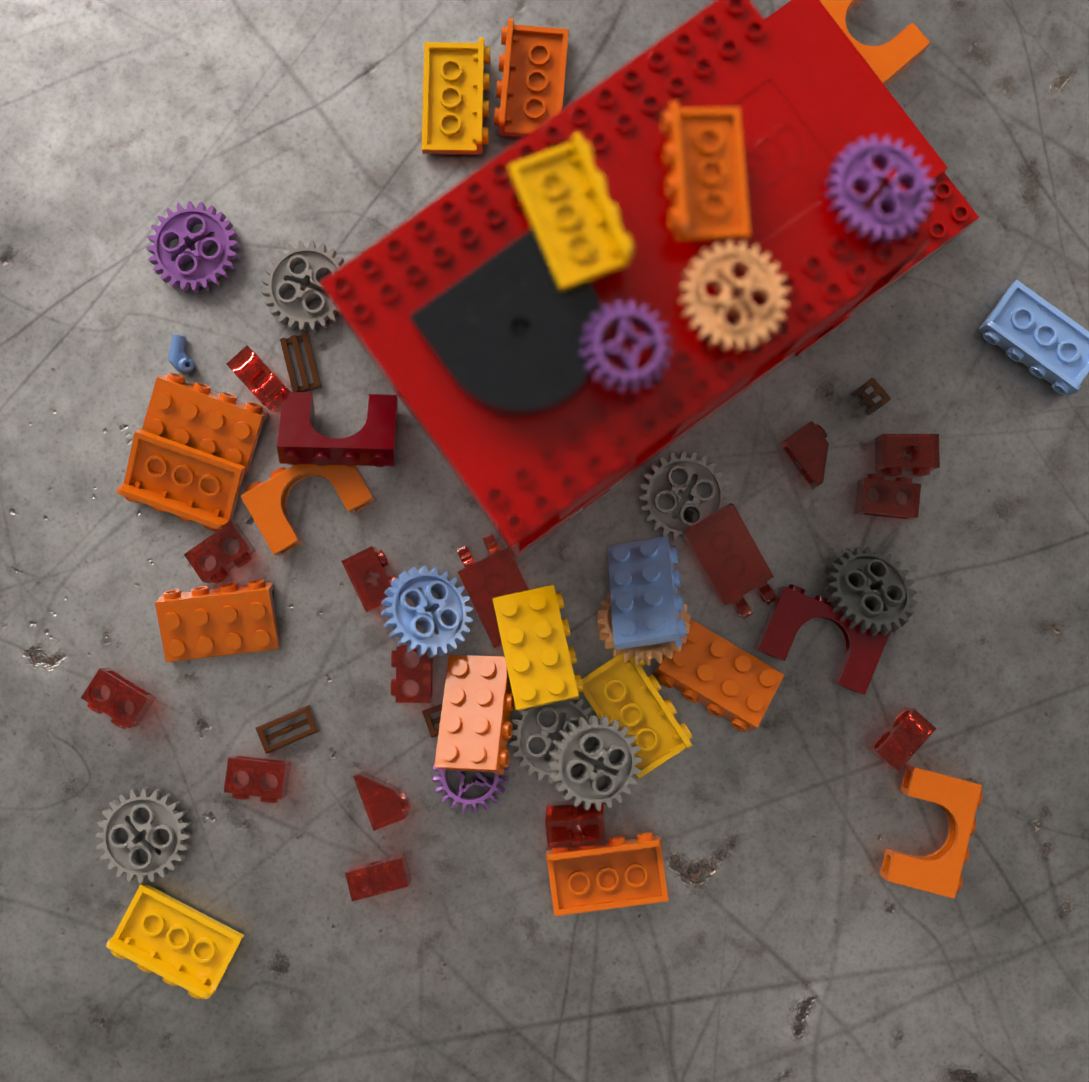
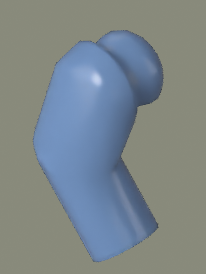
[168,335,194,375]

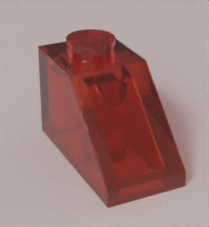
[780,421,829,489]
[353,771,411,831]

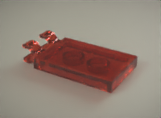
[682,503,778,619]
[456,533,529,648]

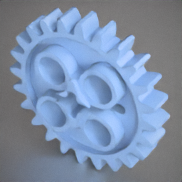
[381,565,473,658]

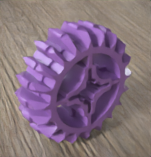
[580,300,672,393]
[432,764,509,813]

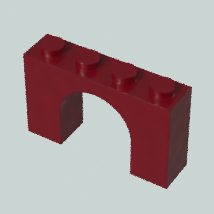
[276,392,399,467]
[754,584,891,695]

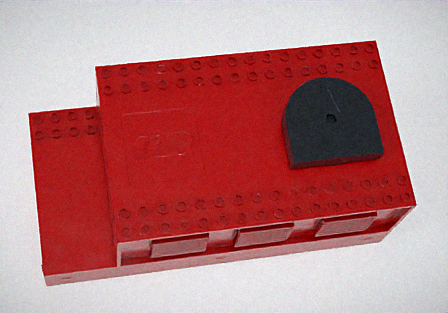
[320,0,979,558]

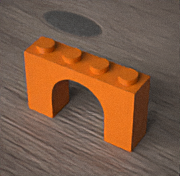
[819,0,931,86]
[240,464,376,556]
[880,764,983,899]

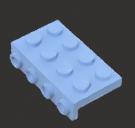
[977,280,1089,396]
[607,536,687,650]

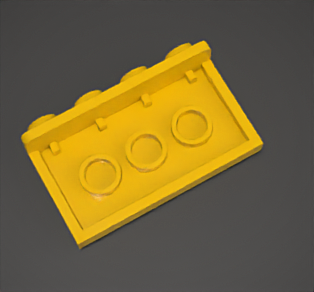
[422,37,490,155]
[507,133,634,291]
[492,585,583,711]
[581,653,693,779]
[106,882,245,1000]

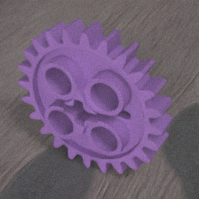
[825,135,935,243]
[146,201,240,293]

